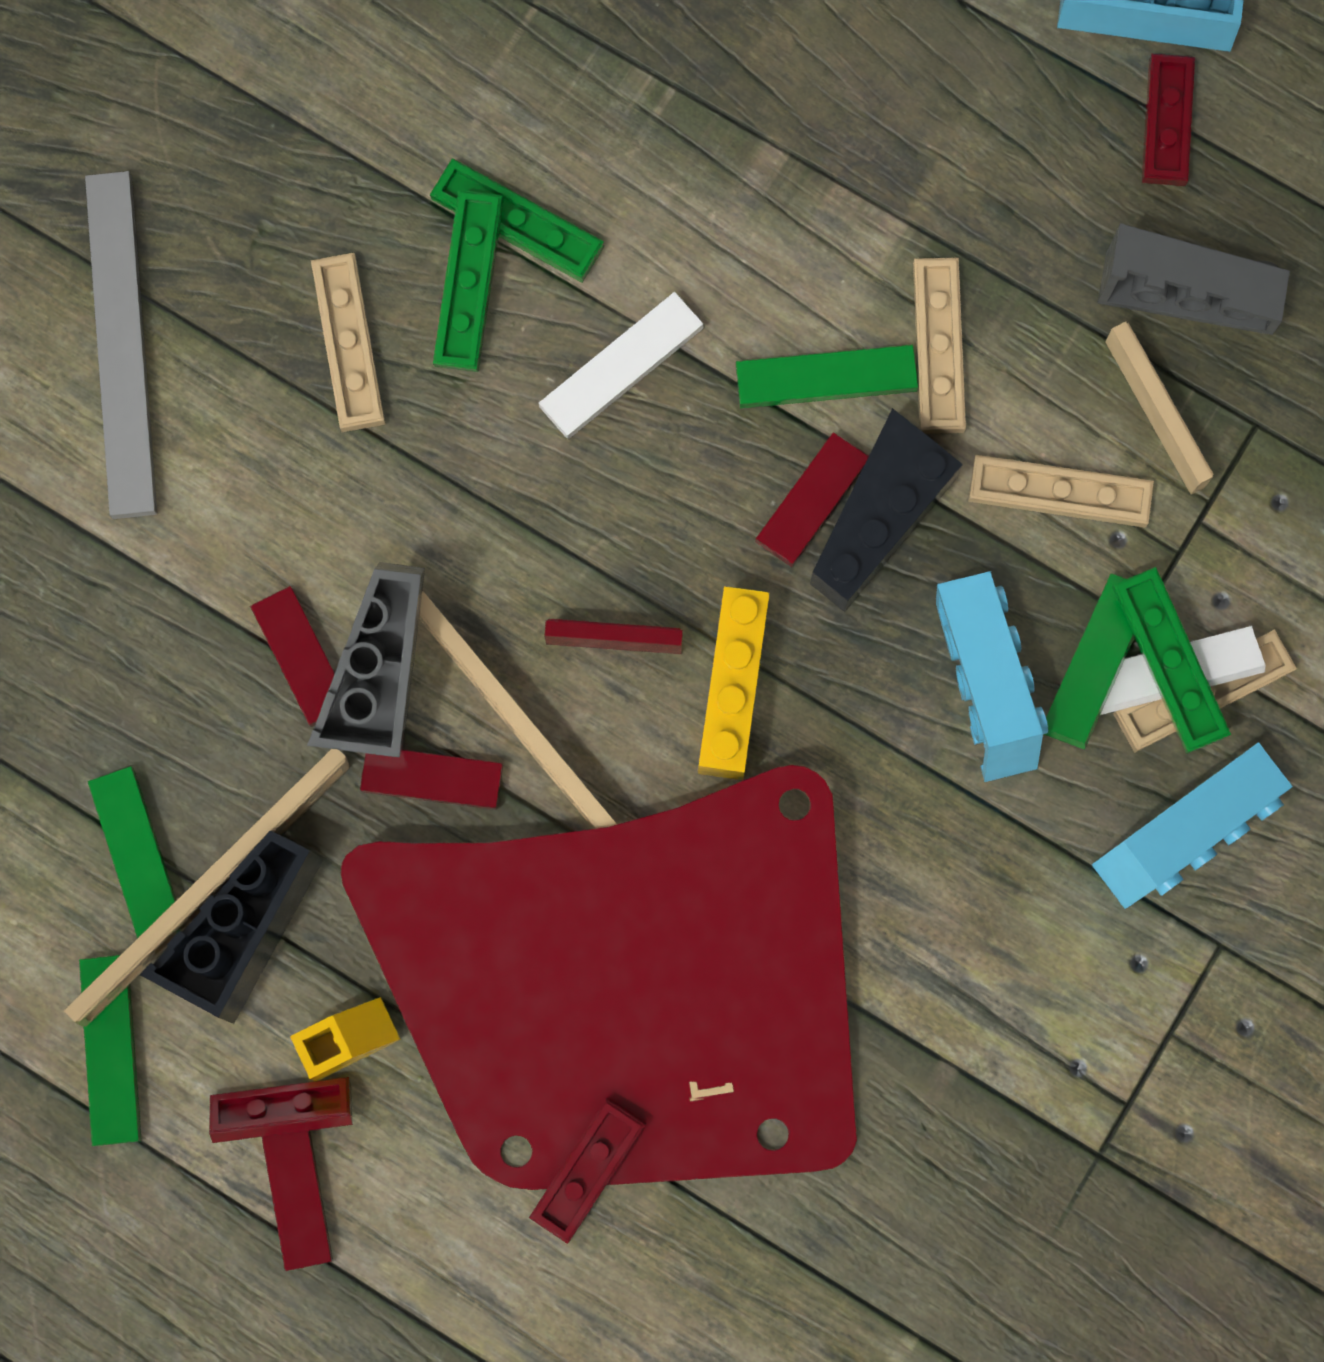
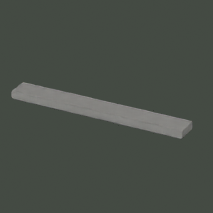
[85,171,157,519]

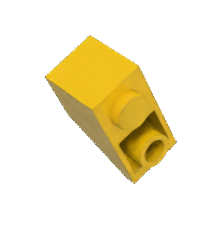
[290,997,401,1081]

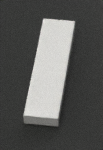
[539,292,703,439]
[1100,626,1266,715]

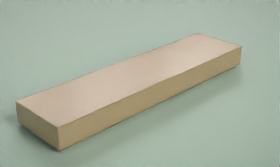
[311,253,386,432]
[913,258,966,434]
[1105,322,1214,495]
[968,455,1154,528]
[1113,629,1297,753]

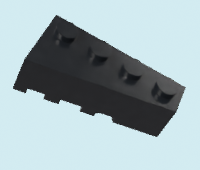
[810,408,963,612]
[140,830,323,1024]

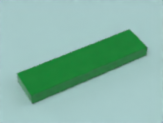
[430,158,604,283]
[433,190,504,372]
[736,345,918,409]
[1112,567,1231,754]
[1043,574,1134,750]
[87,766,177,948]
[79,955,142,1146]

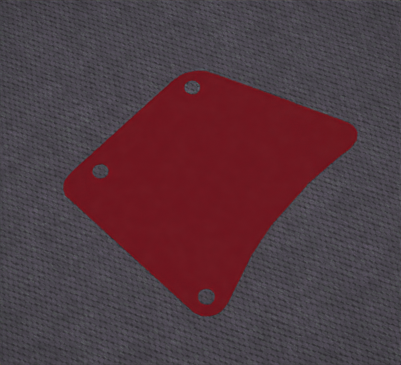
[341,765,857,1190]

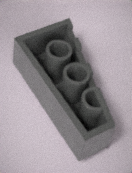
[1098,223,1290,335]
[307,562,425,757]

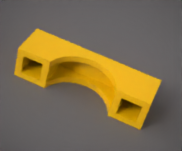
[698,586,769,780]

